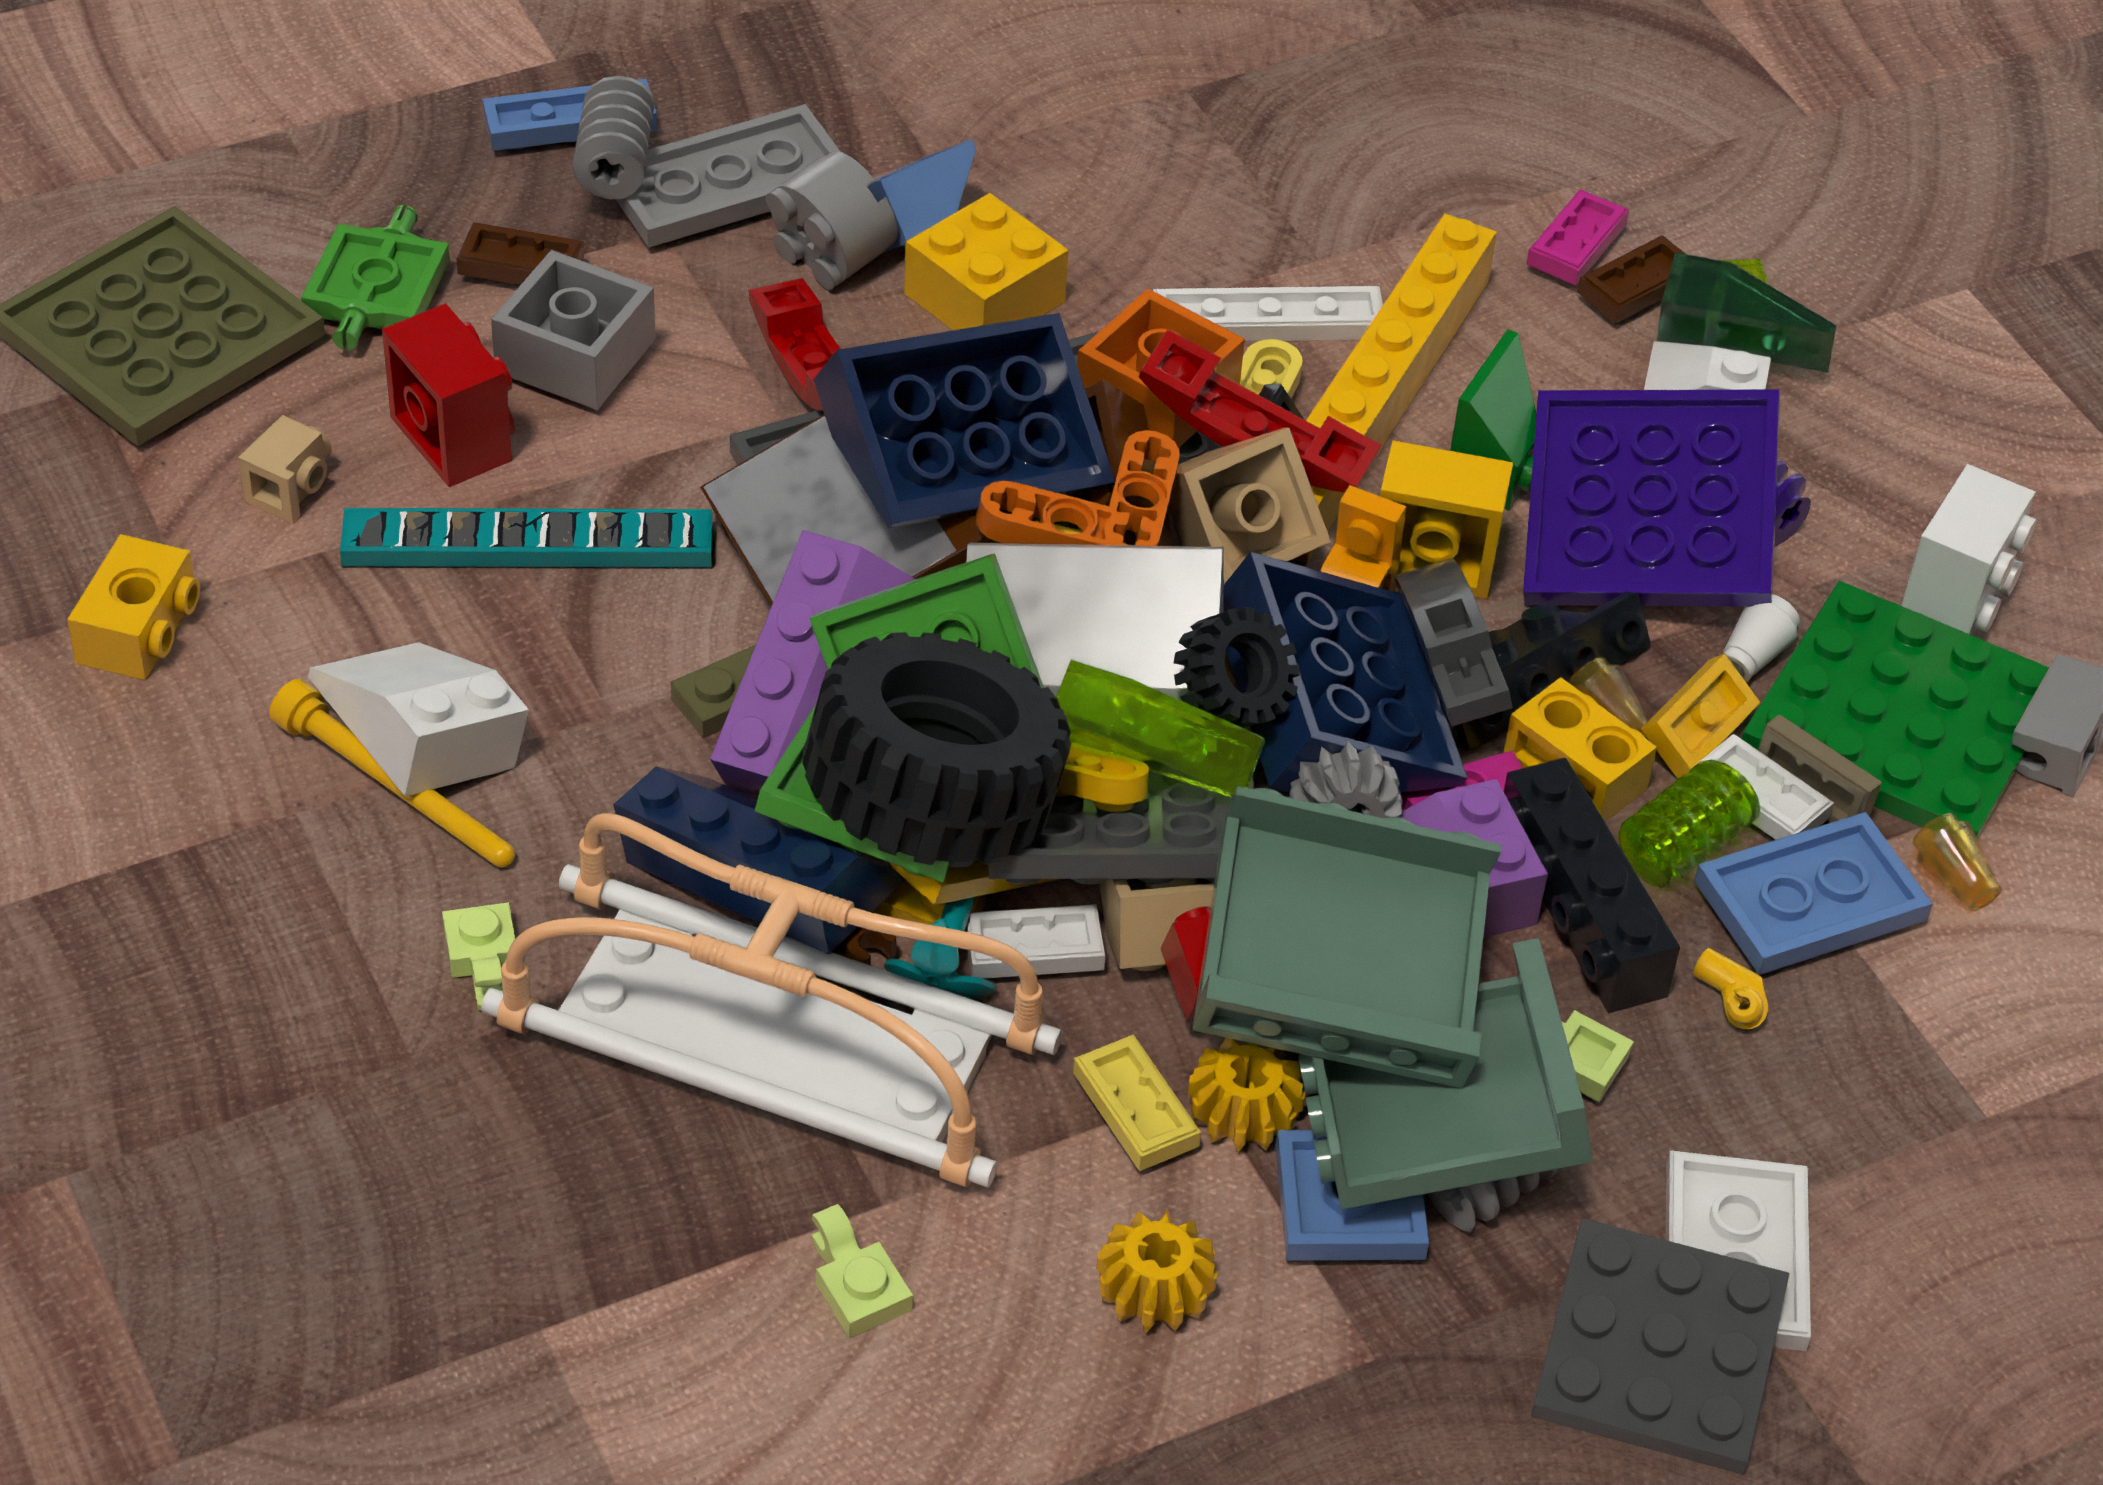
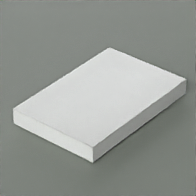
[1666,1150,1811,1351]

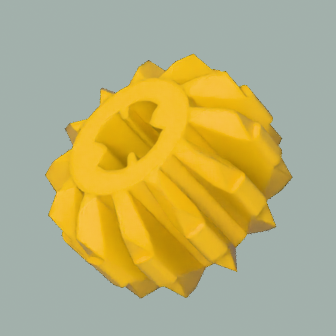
[1188,1038,1305,1152]
[1096,1209,1218,1333]

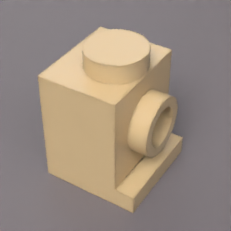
[238,415,332,524]

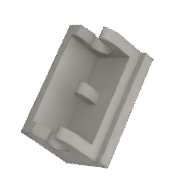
[2012,654,2103,797]

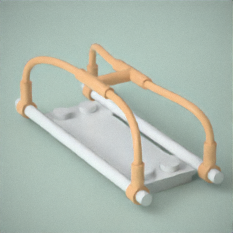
[481,813,1063,1188]

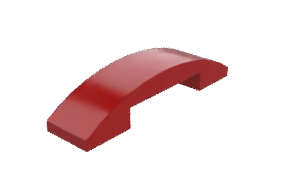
[748,278,841,411]
[1139,329,1381,493]

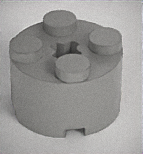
[766,151,898,290]

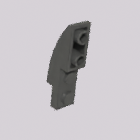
[1394,558,1513,727]

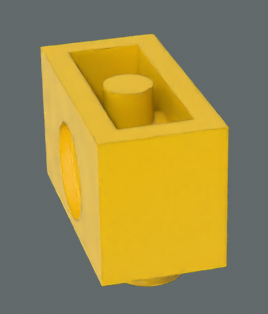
[67,534,200,680]

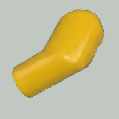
[1693,947,1769,1030]

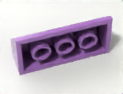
[710,530,915,796]

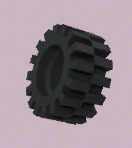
[1173,607,1300,732]

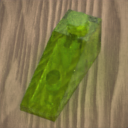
[1056,659,1265,798]

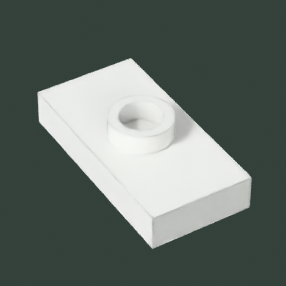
[1691,734,1834,840]
[965,904,1105,979]

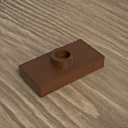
[456,222,584,285]
[1577,235,1701,323]

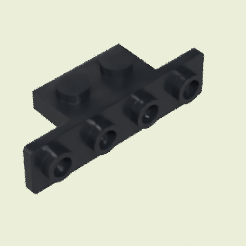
[1455,591,1651,750]

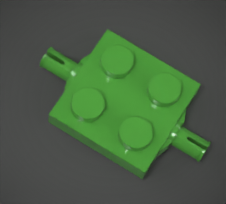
[301,205,450,350]

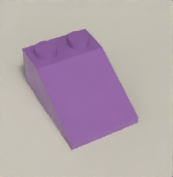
[1397,779,1548,937]

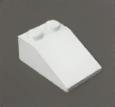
[308,642,529,796]

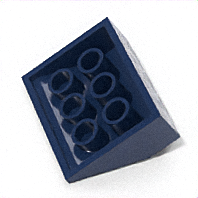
[813,313,1115,529]
[1223,551,1467,794]

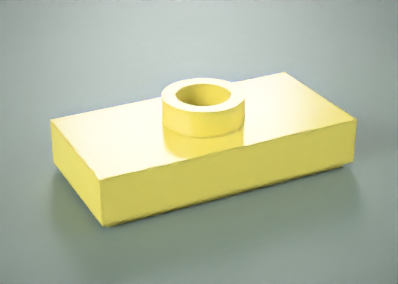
[1073,1034,1201,1171]

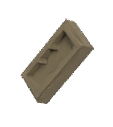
[1758,714,1882,823]

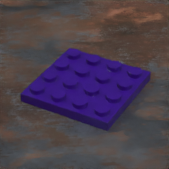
[1523,389,1780,607]

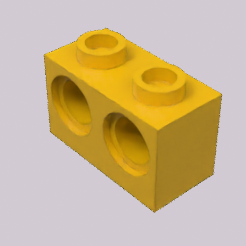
[1503,677,1657,822]

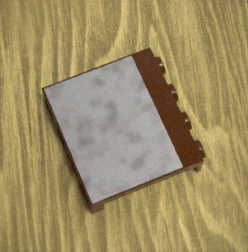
[700,415,1000,607]

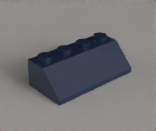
[613,766,906,955]

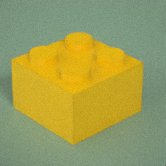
[904,193,1069,330]
[1380,440,1513,599]

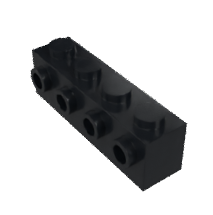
[1504,757,1680,1014]

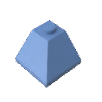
[867,139,976,252]

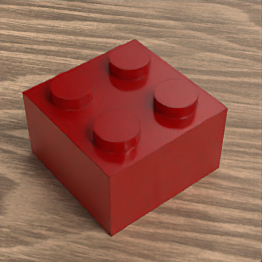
[382,303,515,487]

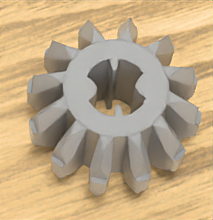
[1289,741,1402,818]

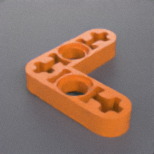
[976,430,1180,546]

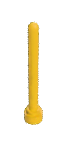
[269,679,515,868]

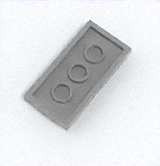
[616,104,841,248]

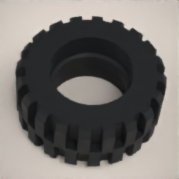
[802,632,1071,867]

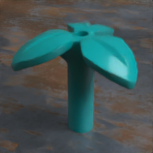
[883,897,997,1001]

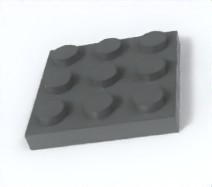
[1531,1218,1790,1475]

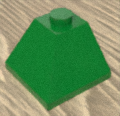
[1450,329,1536,511]

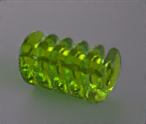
[1618,759,1761,888]

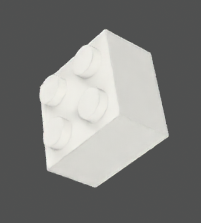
[1901,464,2037,636]

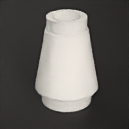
[1723,594,1800,682]

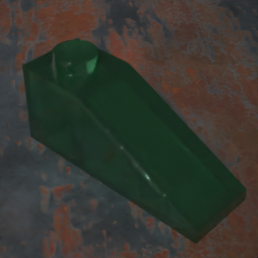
[1657,252,1837,373]

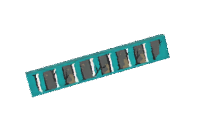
[340,508,712,567]

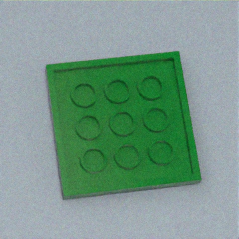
[1741,580,2049,849]

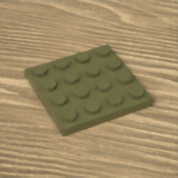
[0,206,325,446]

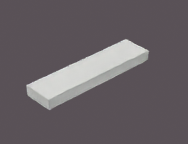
[1153,286,1383,341]

